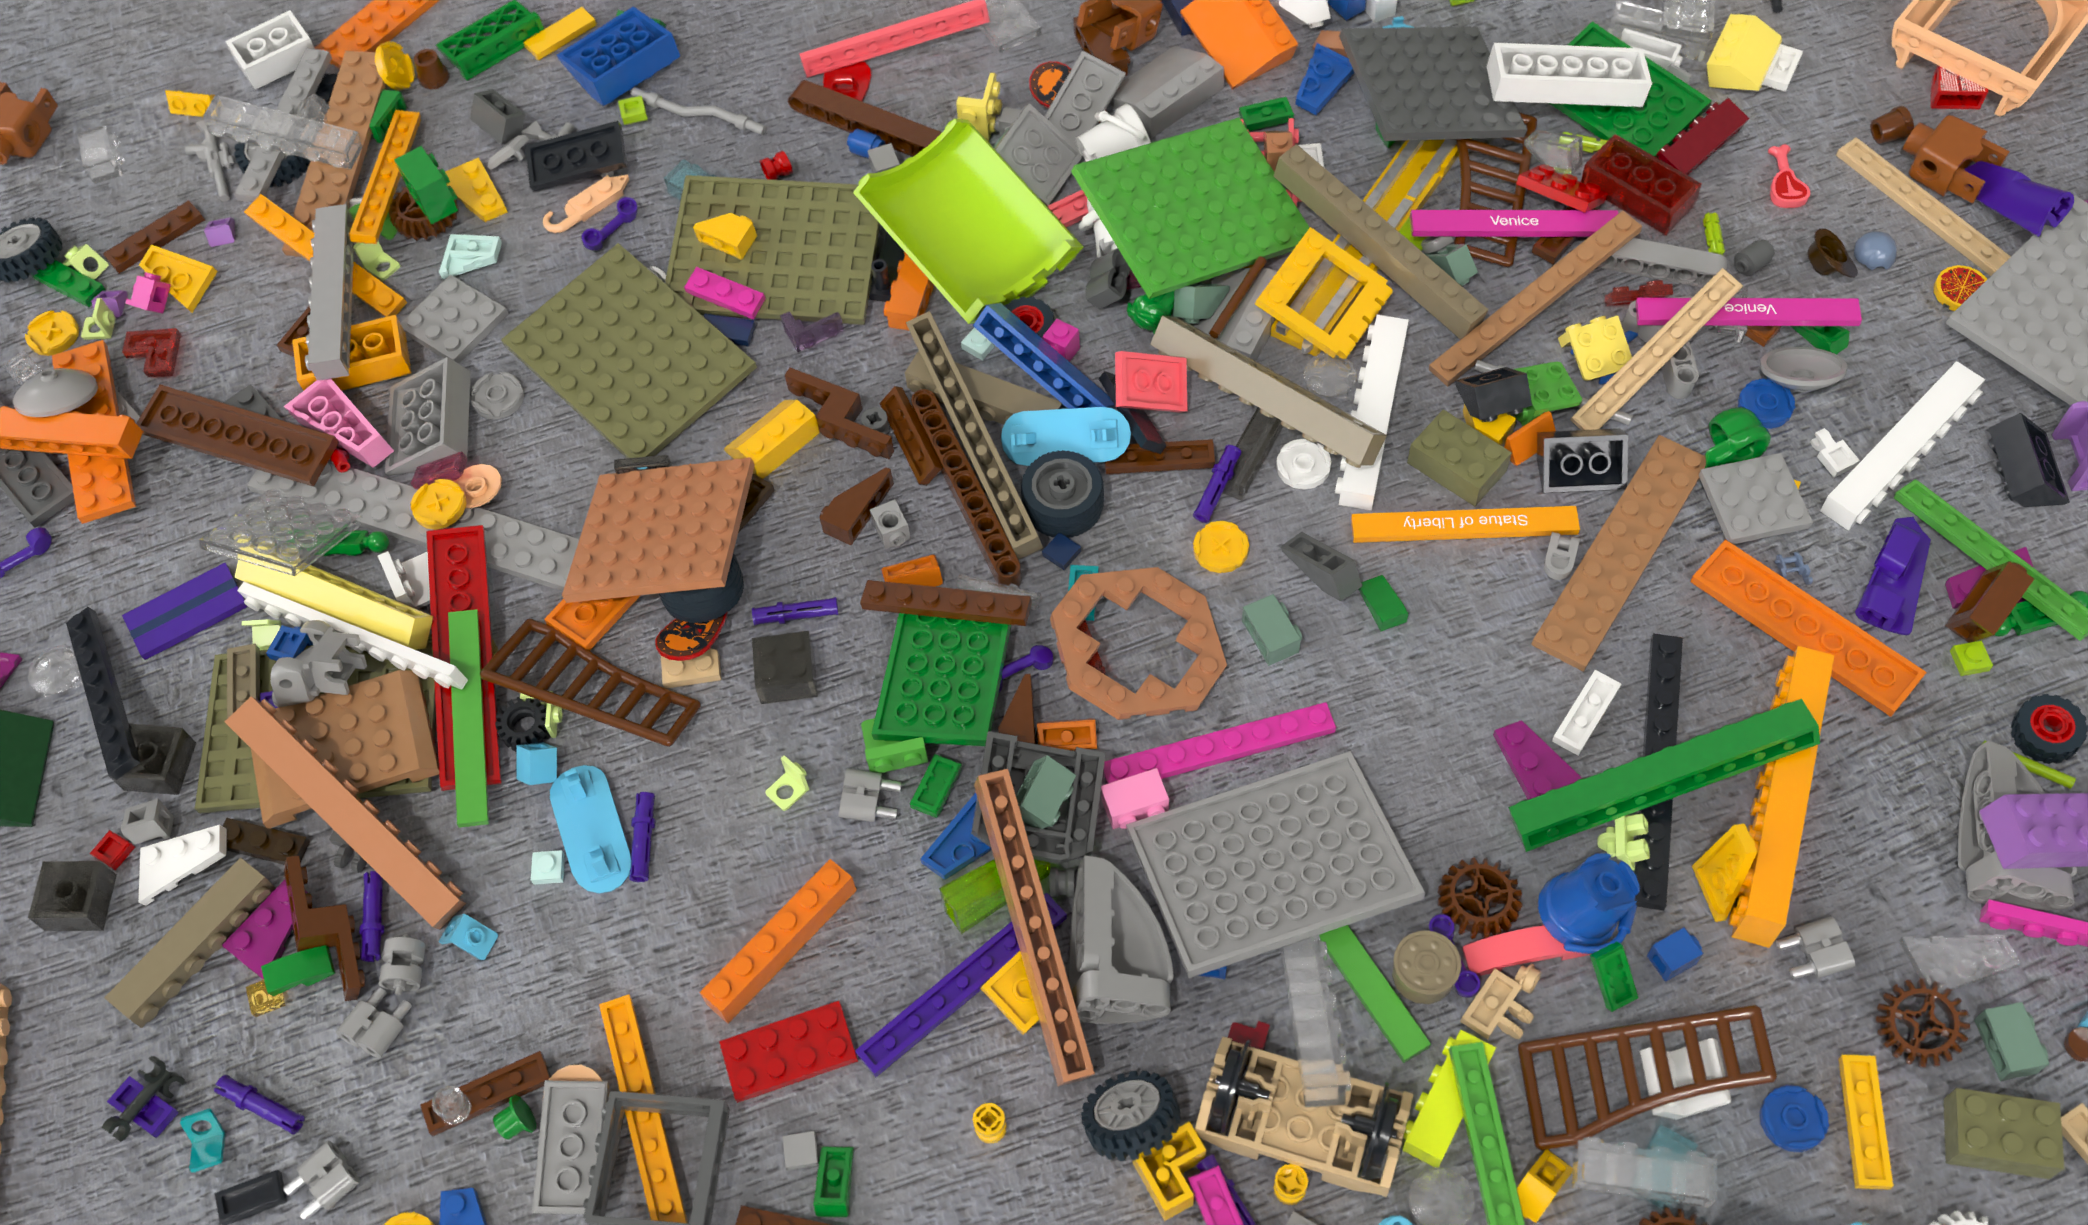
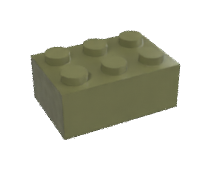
[1407,409,1512,507]
[1943,1088,2064,1179]

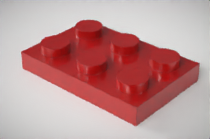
[1516,164,1608,213]

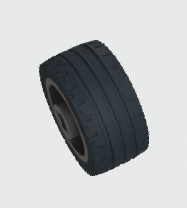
[1021,450,1104,538]
[659,553,744,623]

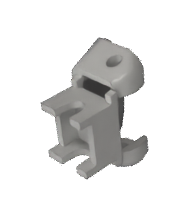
[271,620,367,708]

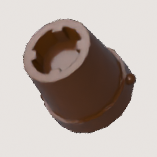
[414,49,449,89]
[1870,106,1914,144]

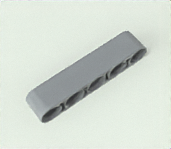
[1598,238,1727,288]

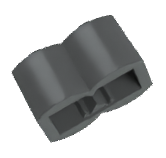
[1086,248,1130,309]

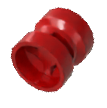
[760,150,793,180]

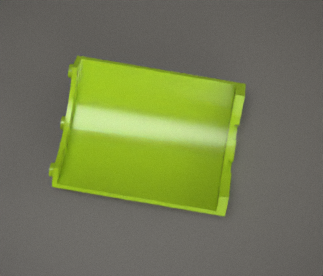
[853,118,1083,324]

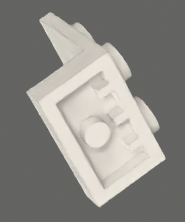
[378,551,430,609]
[1640,1038,1731,1120]

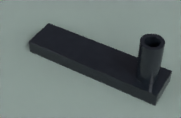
[869,232,905,302]
[1099,371,1166,454]

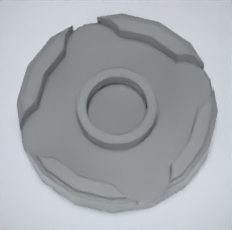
[471,372,525,420]

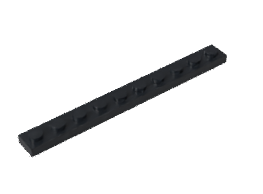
[1635,633,1683,911]

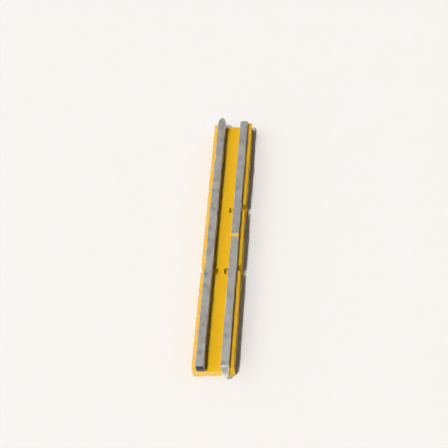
[1271,139,1459,357]

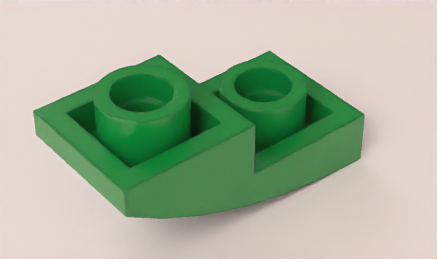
[261,945,335,997]

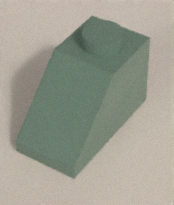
[1424,244,1478,286]
[1173,283,1230,324]

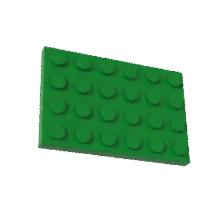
[1549,21,1712,169]
[871,613,1011,746]

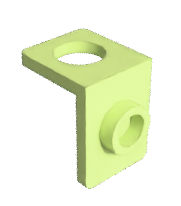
[353,241,401,281]
[62,244,109,280]
[81,298,116,340]
[242,619,281,650]
[520,691,563,738]
[765,756,809,811]

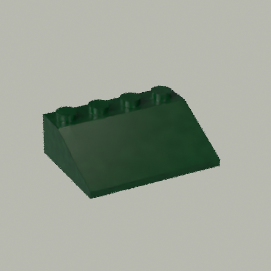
[0,710,54,827]

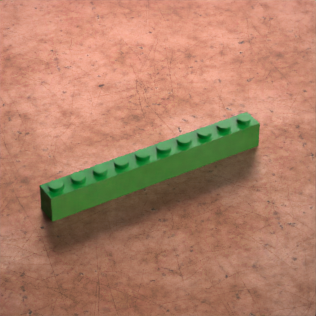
[1508,699,1820,852]

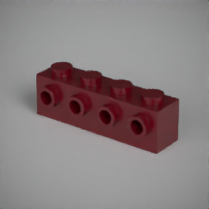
[1652,98,1750,188]

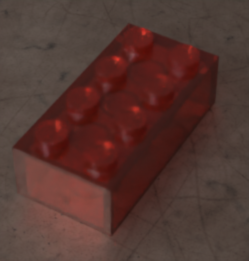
[1580,134,1702,235]

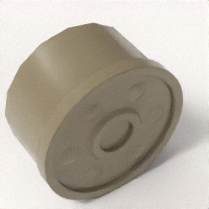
[1392,931,1461,1004]

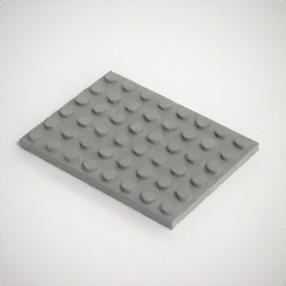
[1946,196,2088,405]
[1126,751,1425,978]

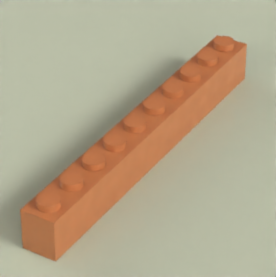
[225,696,466,930]
[974,769,1094,1087]

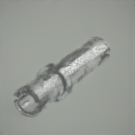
[956,573,1041,611]

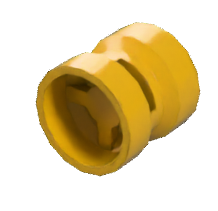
[972,1103,1007,1144]
[1273,1164,1308,1205]

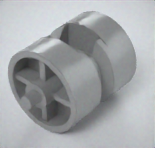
[379,934,426,995]

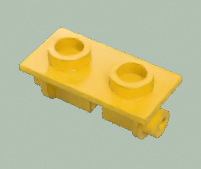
[165,90,220,118]

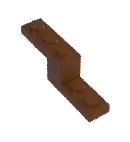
[785,367,894,459]
[284,856,365,1001]

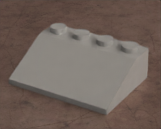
[1109,46,1224,139]
[1189,268,1277,361]
[385,357,471,476]

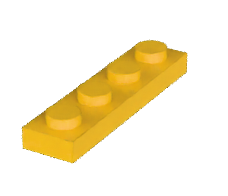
[1838,1055,1893,1190]

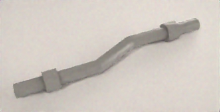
[631,87,766,135]

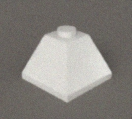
[1270,0,1330,28]

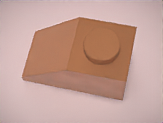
[1263,131,1293,172]

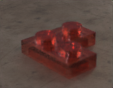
[1605,280,1673,306]
[122,328,181,378]

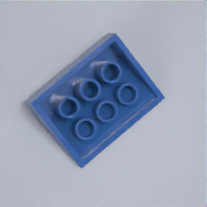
[557,6,681,106]

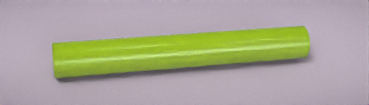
[1982,740,2076,789]

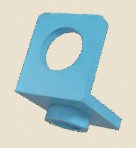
[439,914,498,960]

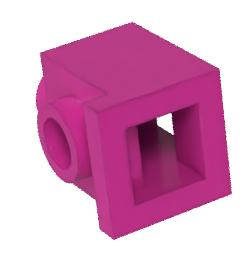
[126,272,171,313]

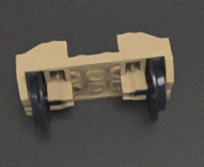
[1195,1037,1413,1197]

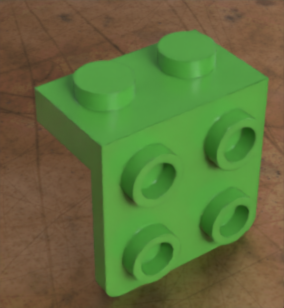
[1514,361,1582,426]
[861,718,929,773]

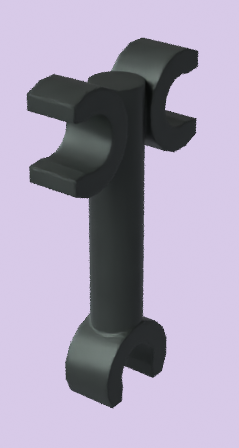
[102,1056,186,1142]

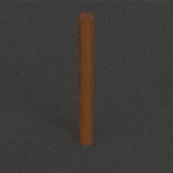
[1209,256,1267,338]

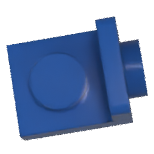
[266,625,313,661]

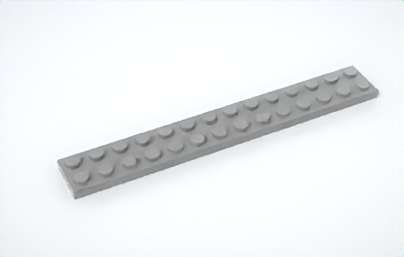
[247,461,579,591]

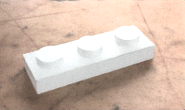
[1552,670,1621,756]

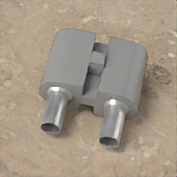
[839,768,901,822]
[1776,916,1855,979]
[336,987,412,1058]
[283,1141,360,1221]

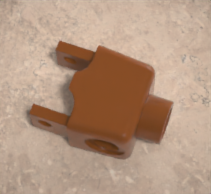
[1076,0,1163,51]
[0,82,58,165]
[1903,115,2010,203]

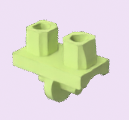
[1597,814,1650,871]

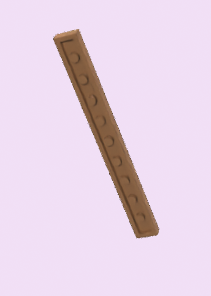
[1429,211,1642,387]

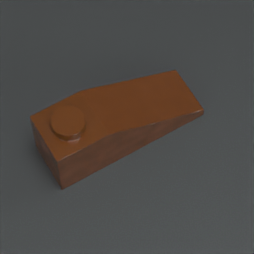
[1073,16,1130,76]
[820,467,894,546]
[998,674,1035,744]

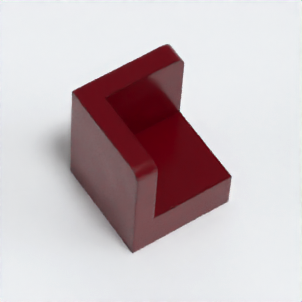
[1227,1021,1270,1051]

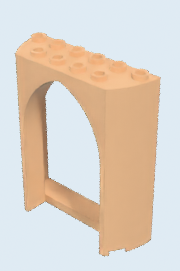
[1892,0,2088,116]

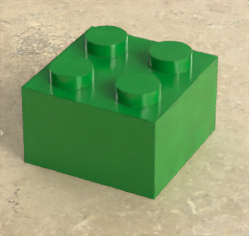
[394,146,458,225]

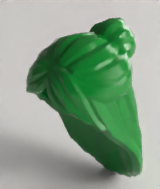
[1127,290,1175,334]

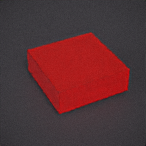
[89,830,135,871]

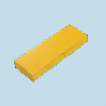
[524,7,597,61]

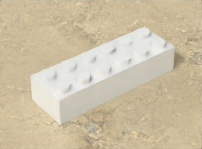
[1487,43,1652,107]

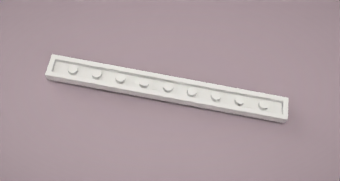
[237,582,468,690]

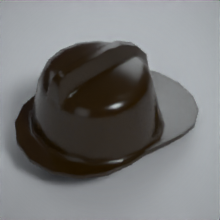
[1807,228,1858,278]

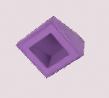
[204,217,235,247]
[91,290,127,318]

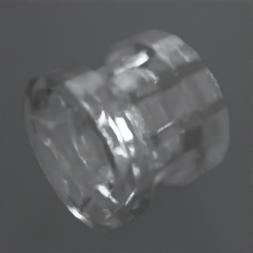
[432,1086,471,1124]

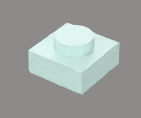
[961,328,995,361]
[531,850,565,885]

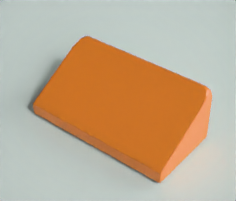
[1504,411,1556,466]
[881,555,943,587]
[1037,718,1097,751]

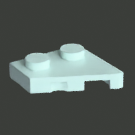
[439,234,502,279]

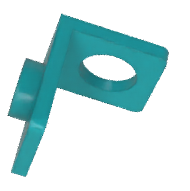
[180,1109,226,1173]

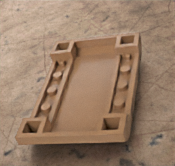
[251,670,439,829]

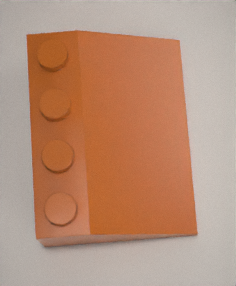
[1180,0,1298,90]

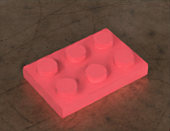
[1115,351,1187,413]

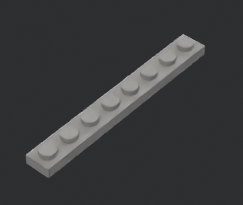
[235,48,332,202]

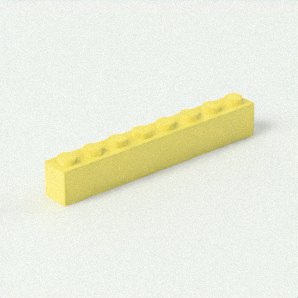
[235,545,433,650]

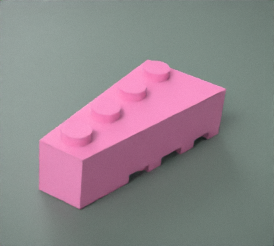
[284,379,394,468]

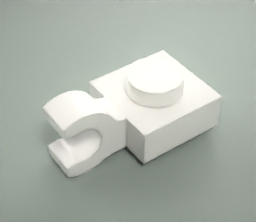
[1810,428,1860,478]

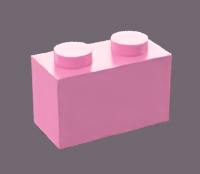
[1101,768,1169,829]

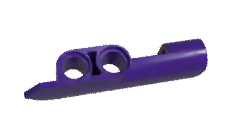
[1964,161,2074,237]
[1855,517,1931,636]

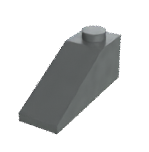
[1280,532,1362,601]

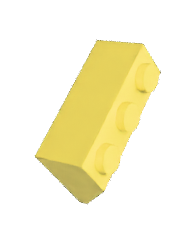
[1707,14,1782,91]

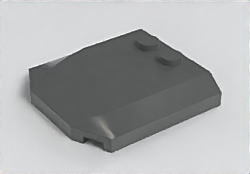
[971,731,1106,864]

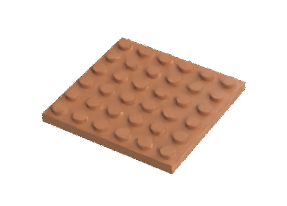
[562,457,755,603]

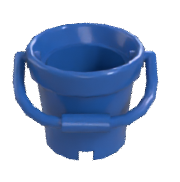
[1538,853,1640,954]

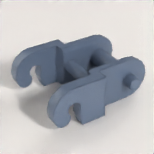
[1775,552,1813,585]

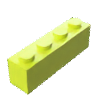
[1402,1029,1496,1169]

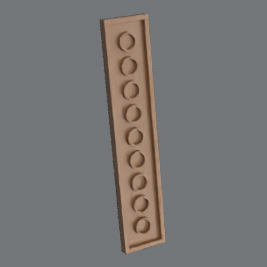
[282,51,387,257]
[1532,435,1706,672]

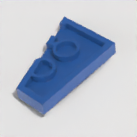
[1295,43,1355,115]

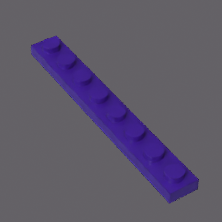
[855,892,1067,1077]

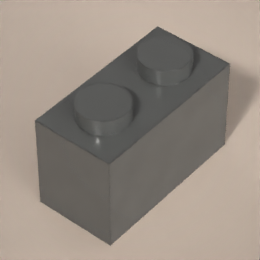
[470,89,525,144]

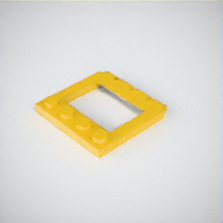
[1255,227,1393,359]

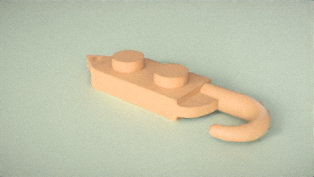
[543,175,630,233]

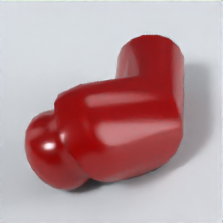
[330,448,350,473]

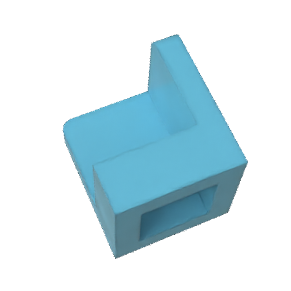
[516,742,557,785]

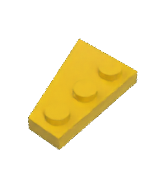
[445,157,508,222]
[139,245,218,313]

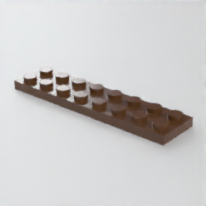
[136,384,339,487]

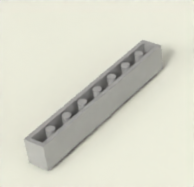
[305,204,354,381]

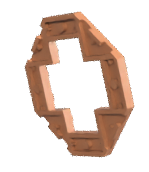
[1050,567,1227,720]

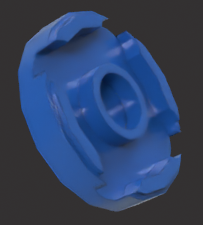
[1738,379,1795,429]
[1759,1085,1829,1152]

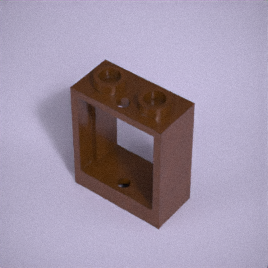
[1945,561,2034,643]

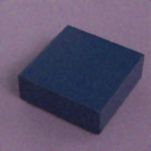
[1042,533,1081,570]

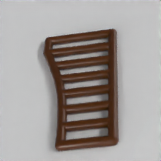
[1454,112,1537,267]
[480,619,701,747]
[1518,1005,1777,1150]

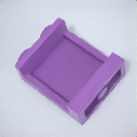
[2052,401,2088,491]

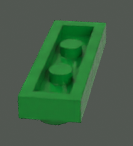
[31,260,106,308]

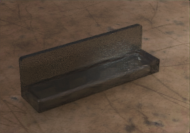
[1222,407,1284,501]

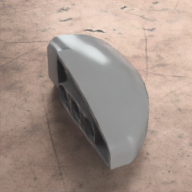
[1958,740,2077,910]
[1068,855,1173,1024]

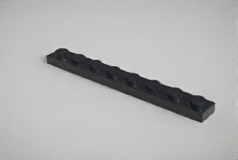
[66,607,140,780]

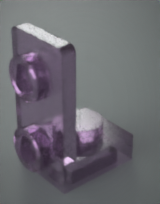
[780,311,844,352]

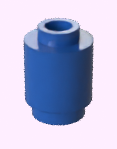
[847,129,886,159]

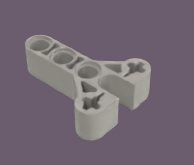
[1622,296,1699,399]

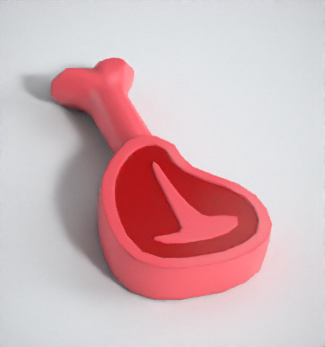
[1768,144,1810,208]

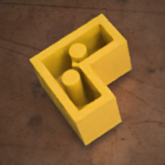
[1132,1121,1206,1221]

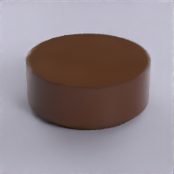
[2064,1027,2088,1062]

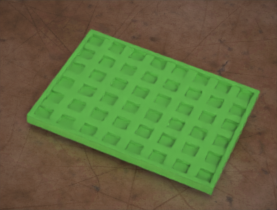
[1071,118,1310,299]

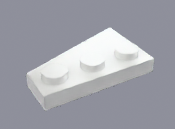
[138,825,227,906]

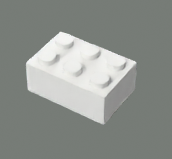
[225,11,315,90]

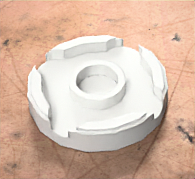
[1276,439,1331,490]

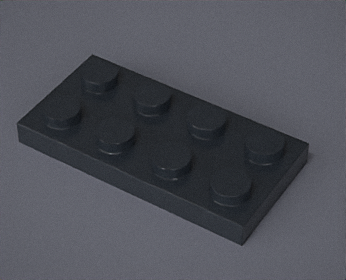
[525,121,627,192]

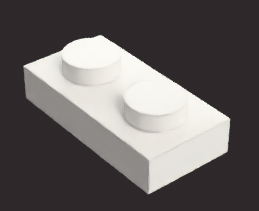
[1762,44,1803,92]

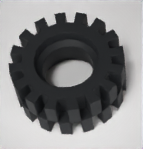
[495,697,550,752]

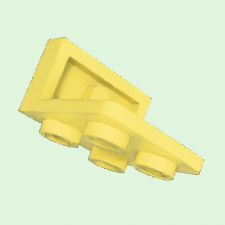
[956,73,1002,142]
[1558,316,1632,381]

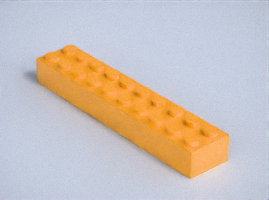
[1729,646,1834,948]

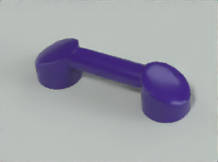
[582,197,638,251]
[0,527,52,578]
[998,645,1054,693]
[1429,914,1480,998]

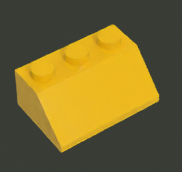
[724,400,820,479]

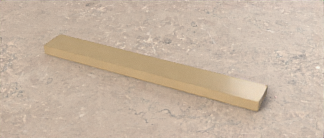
[1836,137,2011,276]
[1570,268,1743,430]

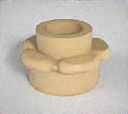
[1514,964,1542,994]

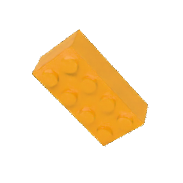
[292,315,412,391]

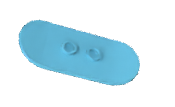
[1001,407,1131,466]
[550,765,631,894]

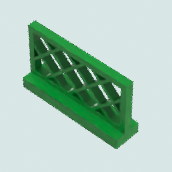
[436,0,544,81]

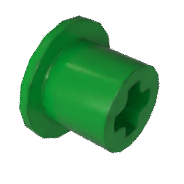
[493,1095,537,1140]

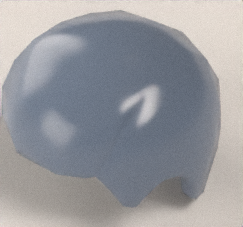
[1854,231,1897,270]

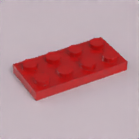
[719,1001,858,1103]

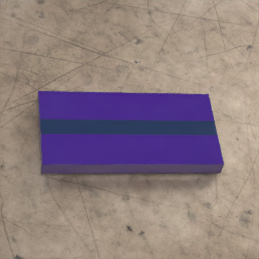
[122,563,248,660]

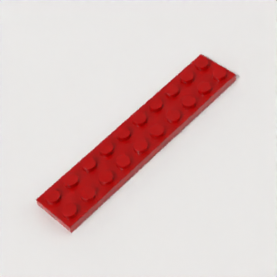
[426,525,502,791]

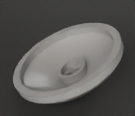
[1760,347,1847,392]
[13,368,98,417]

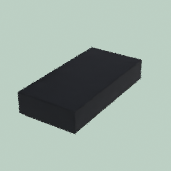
[214,1170,287,1225]

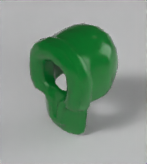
[1705,407,1771,468]

